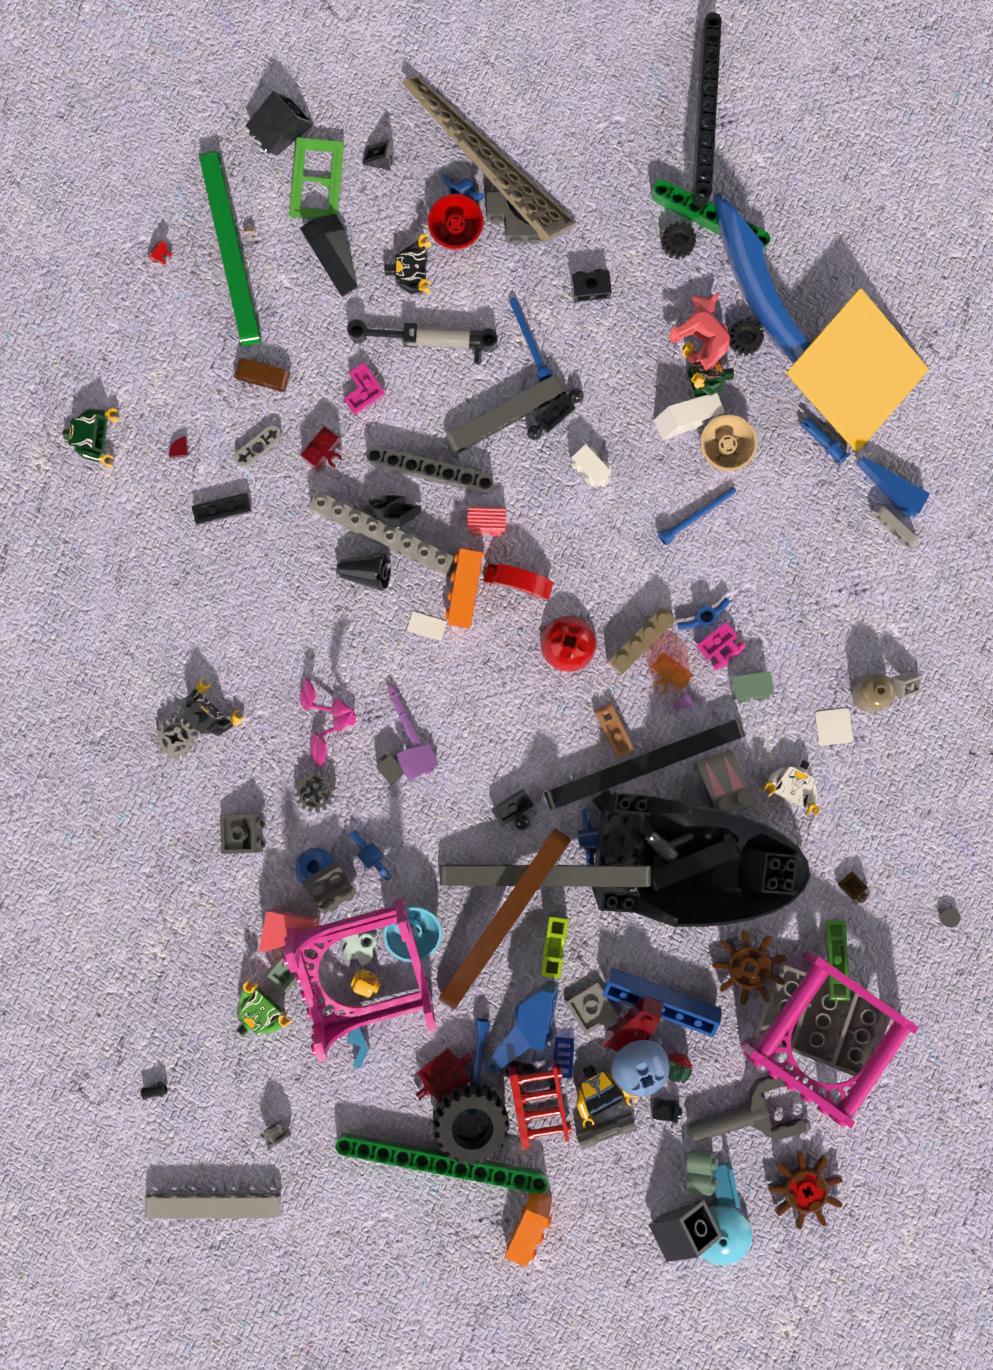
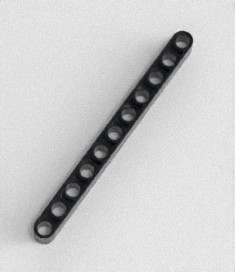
[692,12,722,208]
[544,718,746,810]

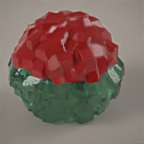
[668,1052,693,1084]

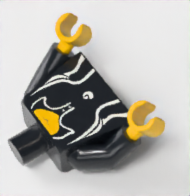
[384,234,432,295]
[183,678,244,736]

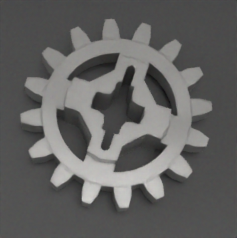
[154,718,198,760]

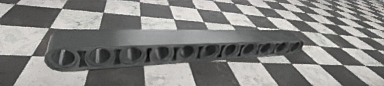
[439,864,651,887]

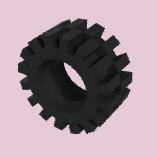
[661,221,696,259]
[729,318,764,356]

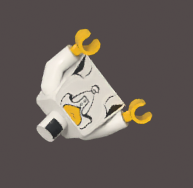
[761,759,819,818]

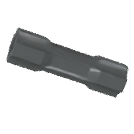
[575,1112,637,1150]

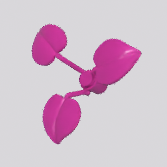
[299,678,356,768]

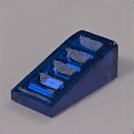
[554,1037,575,1080]

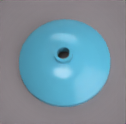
[701,1205,752,1265]

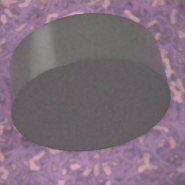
[939,908,961,928]

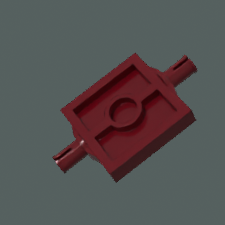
[415,1048,473,1101]

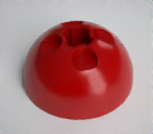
[428,194,484,251]
[540,616,597,672]

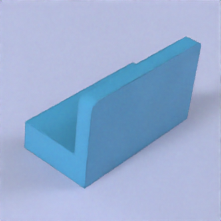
[715,1162,740,1208]

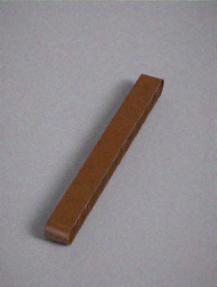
[438,828,572,1010]

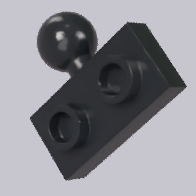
[491,788,534,830]

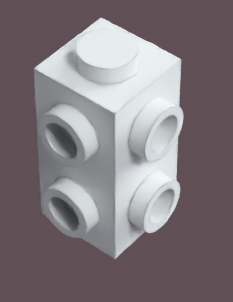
[571,444,611,489]

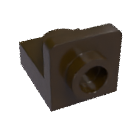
[838,871,870,905]

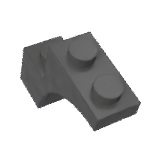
[487,192,543,245]

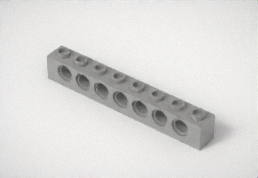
[308,491,455,577]

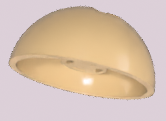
[700,415,758,471]

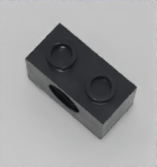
[571,269,612,303]

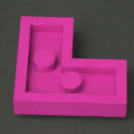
[343,362,386,415]

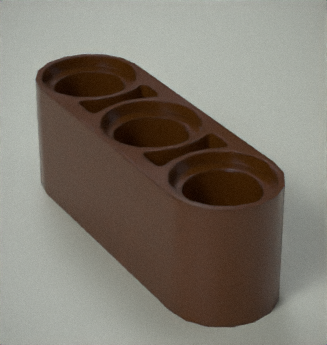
[233,358,291,392]

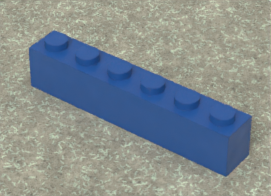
[602,967,722,1037]

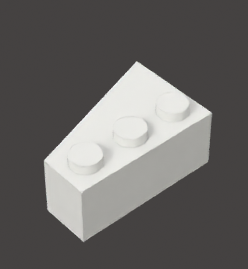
[654,393,725,441]

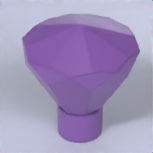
[673,691,694,712]

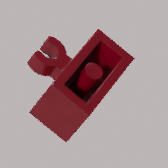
[300,426,343,472]

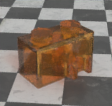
[649,652,693,694]

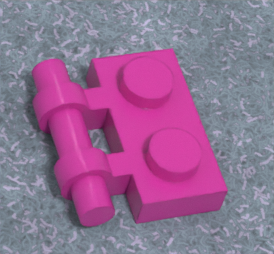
[696,622,746,671]

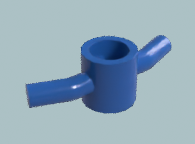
[440,173,484,200]
[677,597,731,630]
[578,809,598,865]
[350,830,392,881]

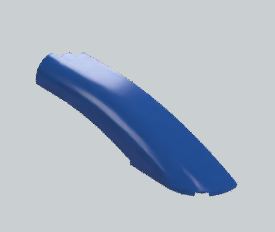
[713,193,810,364]

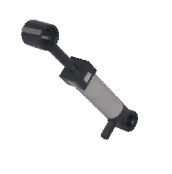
[347,319,498,365]

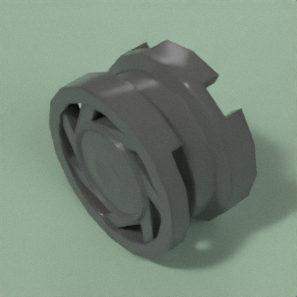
[260,1119,292,1149]

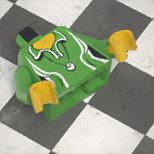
[236,978,293,1037]

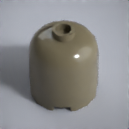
[851,674,896,713]

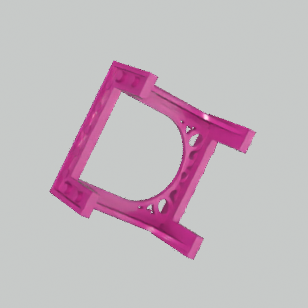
[282,898,437,1062]
[740,951,919,1128]

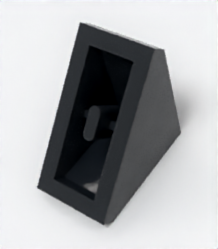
[362,139,394,170]

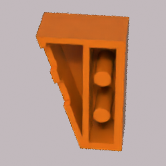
[504,1192,552,1267]

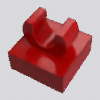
[147,241,172,265]

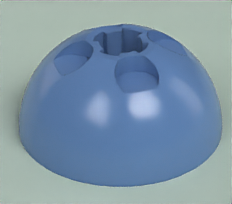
[611,1040,670,1097]

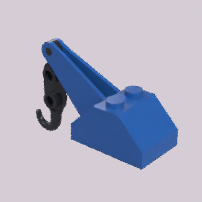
[486,980,560,1089]

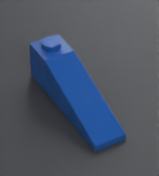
[857,457,930,517]

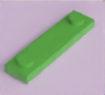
[825,921,850,1001]

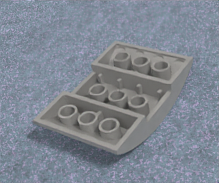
[754,963,894,1076]

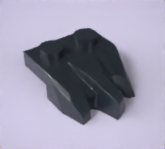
[365,495,422,528]

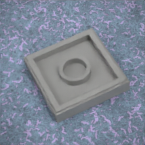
[565,980,618,1035]

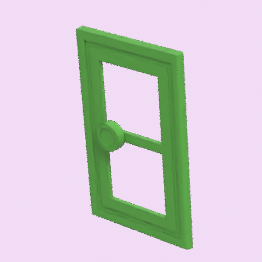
[289,137,345,219]

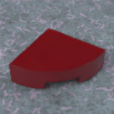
[169,436,189,458]

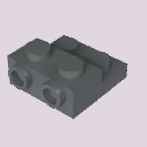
[220,813,266,854]
[303,862,357,914]

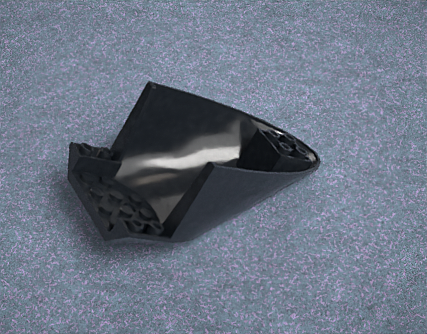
[592,792,811,927]

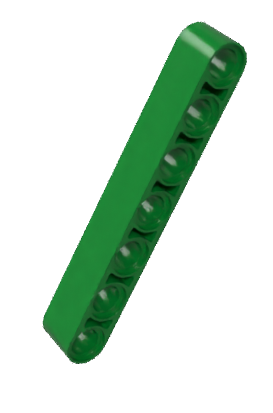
[651,180,771,252]

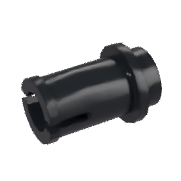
[140,1081,168,1100]

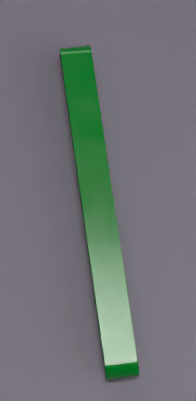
[199,149,261,347]
[335,1133,548,1194]

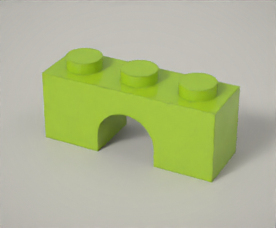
[540,915,569,979]

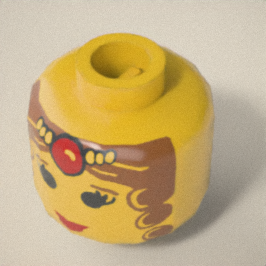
[351,969,381,998]

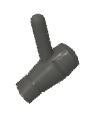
[645,831,694,864]

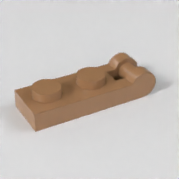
[593,702,634,759]

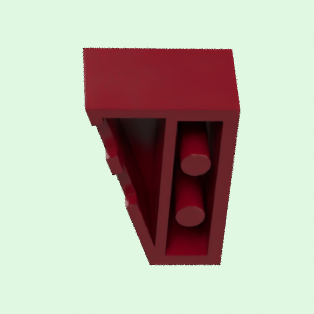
[602,996,663,1052]

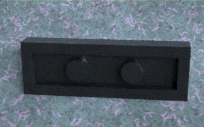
[191,493,252,526]

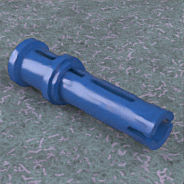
[800,417,851,466]

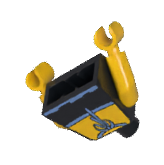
[576,1065,638,1128]

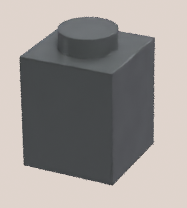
[376,754,404,785]

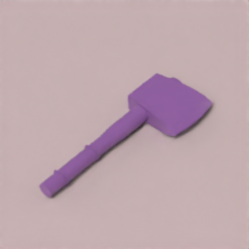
[386,685,439,781]

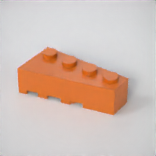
[445,546,485,628]

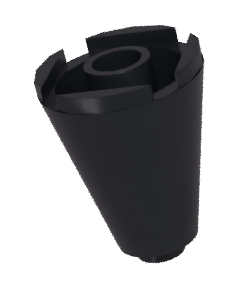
[336,553,391,591]

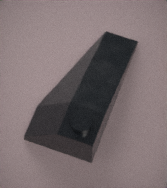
[300,214,358,297]

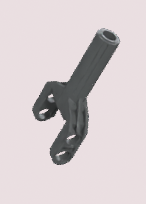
[688,1070,811,1142]

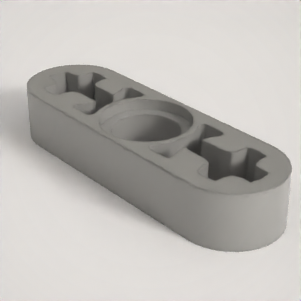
[234,425,282,468]
[871,505,919,549]

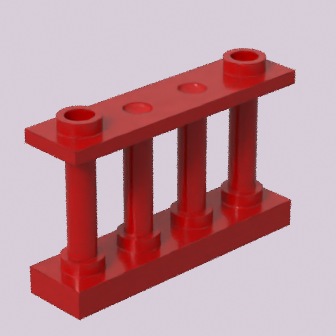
[509,1060,572,1149]

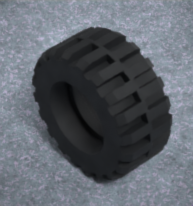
[432,1082,510,1165]

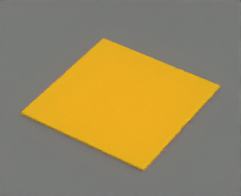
[786,288,929,453]

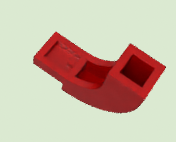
[483,563,554,600]

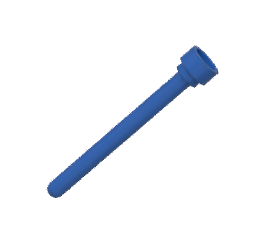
[509,297,553,382]
[658,487,736,546]
[468,1018,491,1114]

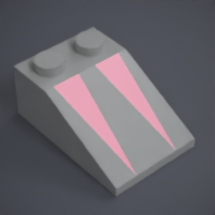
[695,750,754,812]

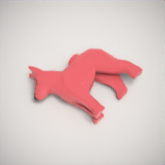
[669,292,730,370]

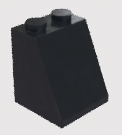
[245,91,314,155]
[648,1200,722,1262]

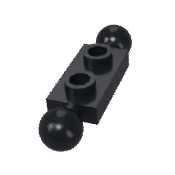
[527,388,584,440]

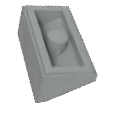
[891,671,922,700]

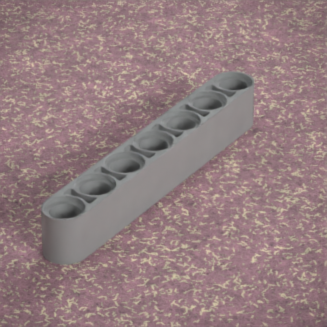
[145,1193,281,1219]

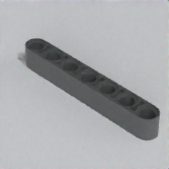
[445,375,567,454]
[366,446,494,494]

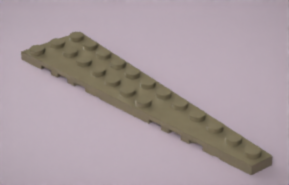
[403,74,576,242]

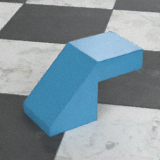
[347,1027,370,1069]

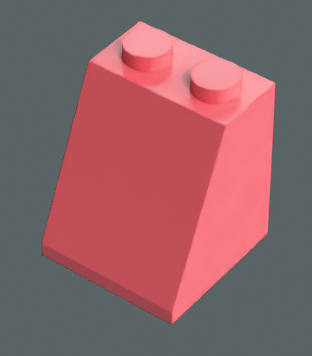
[258,909,320,952]

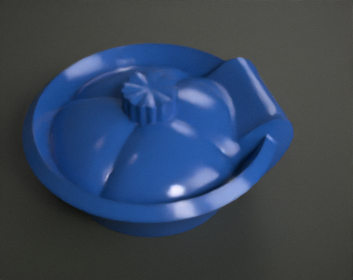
[296,847,335,885]

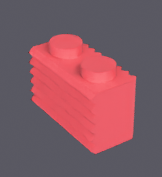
[467,507,506,536]

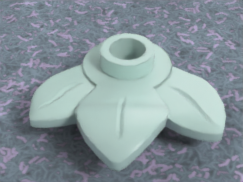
[342,931,377,966]

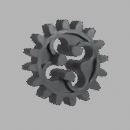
[294,771,337,813]

